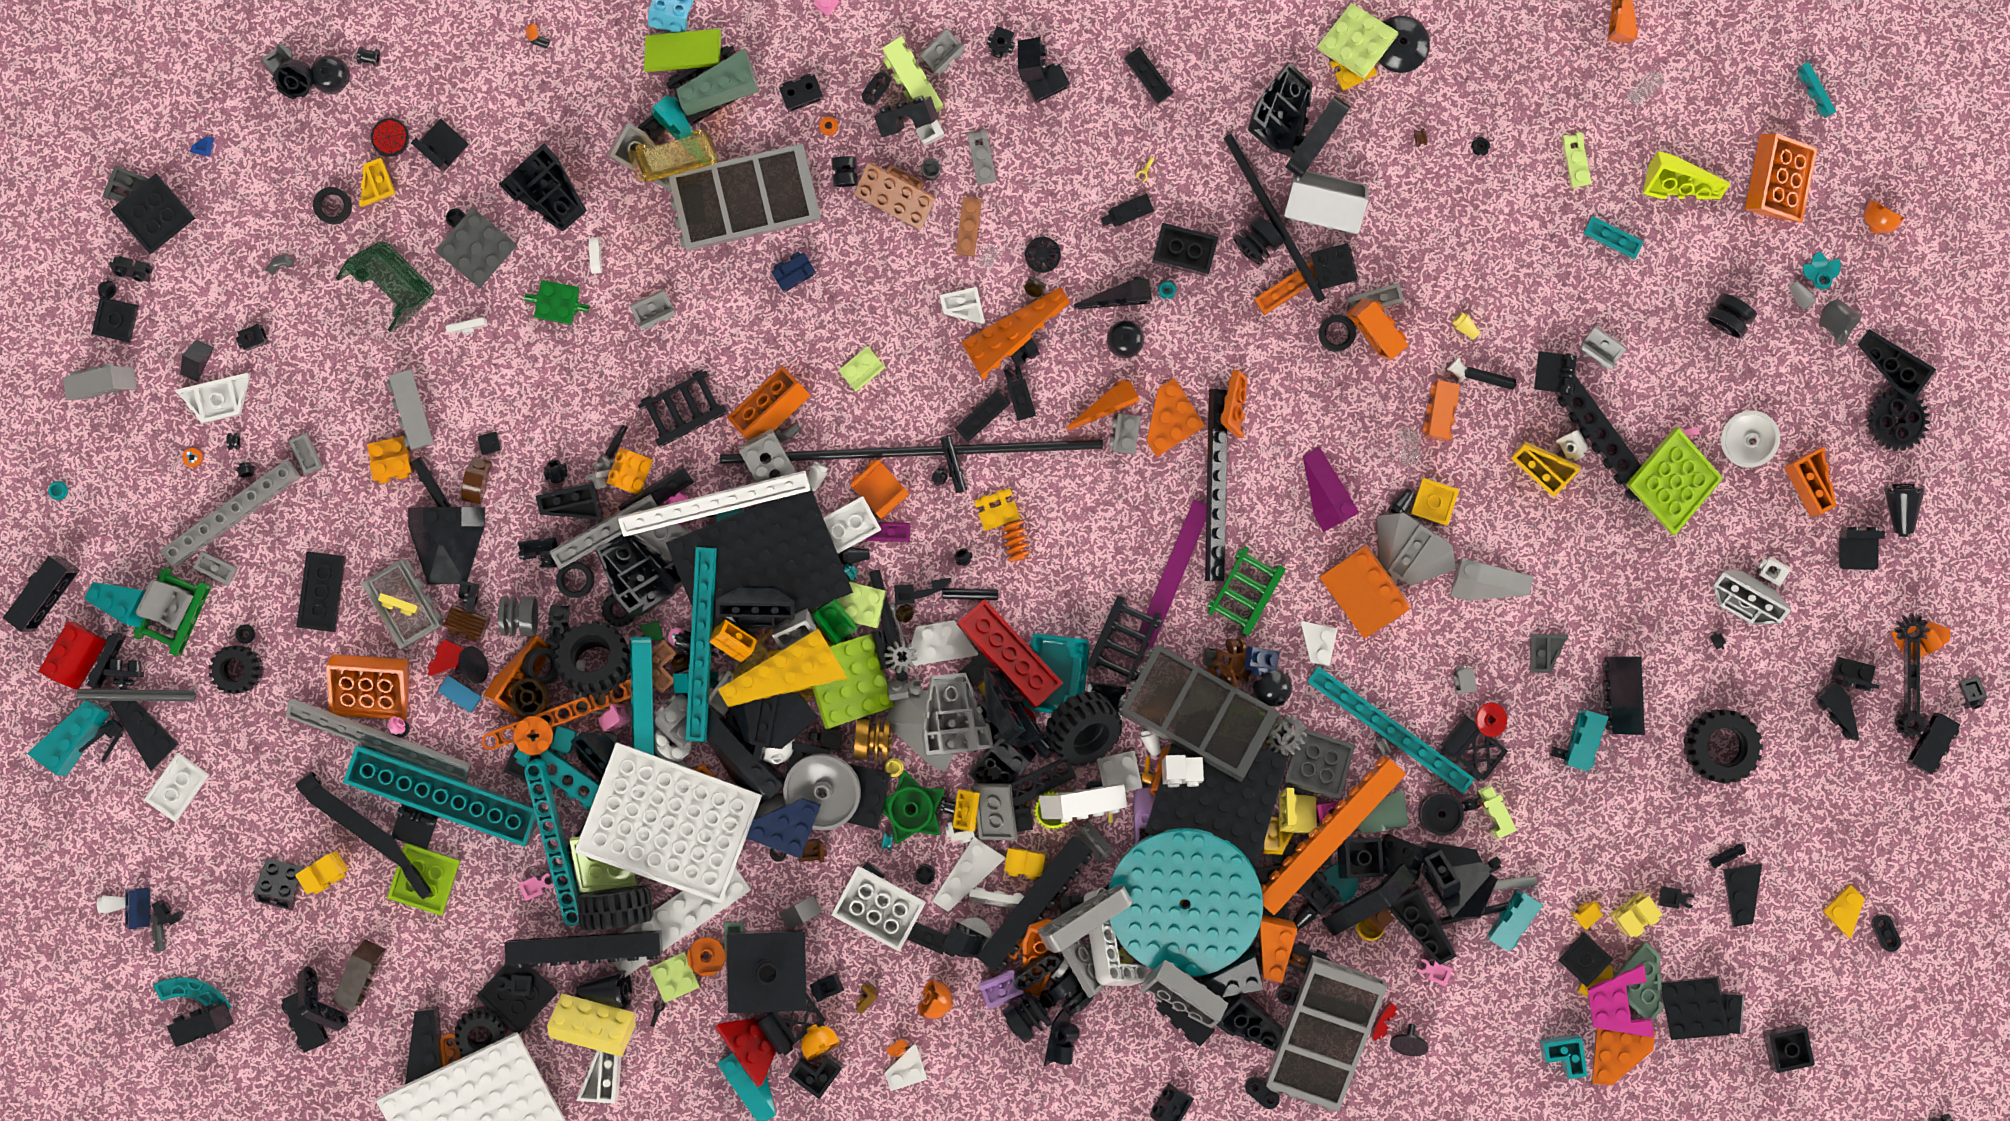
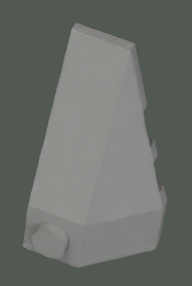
[606,122,685,192]
[1450,558,1533,601]

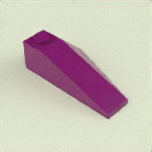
[1303,447,1359,532]

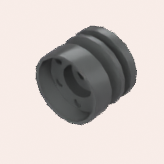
[497,596,538,636]

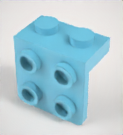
[648,0,694,33]

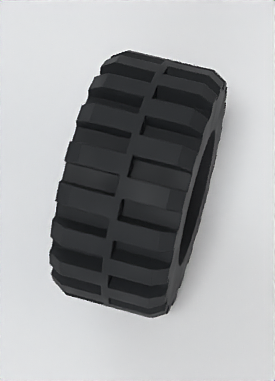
[554,621,630,698]
[1045,692,1122,766]
[1683,709,1763,784]
[576,885,653,930]

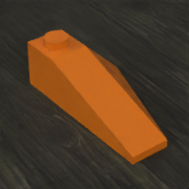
[1607,0,1638,44]
[1066,379,1140,432]
[483,635,549,719]
[1023,919,1059,996]

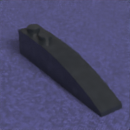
[707,704,786,805]

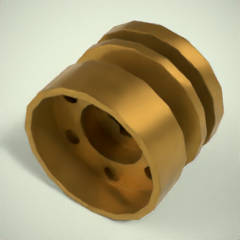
[854,719,892,761]

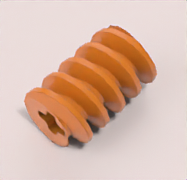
[1001,520,1030,562]

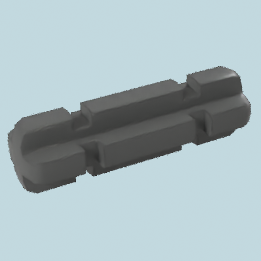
[150,914,166,952]

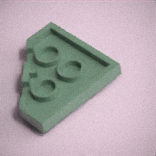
[1611,941,1663,1021]

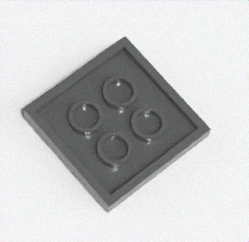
[434,207,517,288]
[1284,729,1355,801]

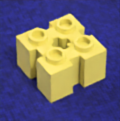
[1609,892,1663,938]

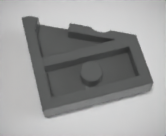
[1530,634,1569,673]

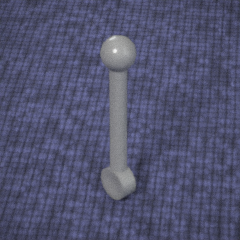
[889,603,905,641]

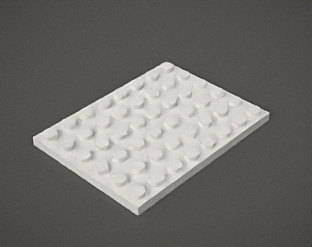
[574,742,762,904]
[376,1032,566,1121]

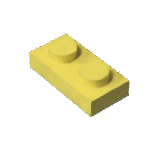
[378,593,419,616]

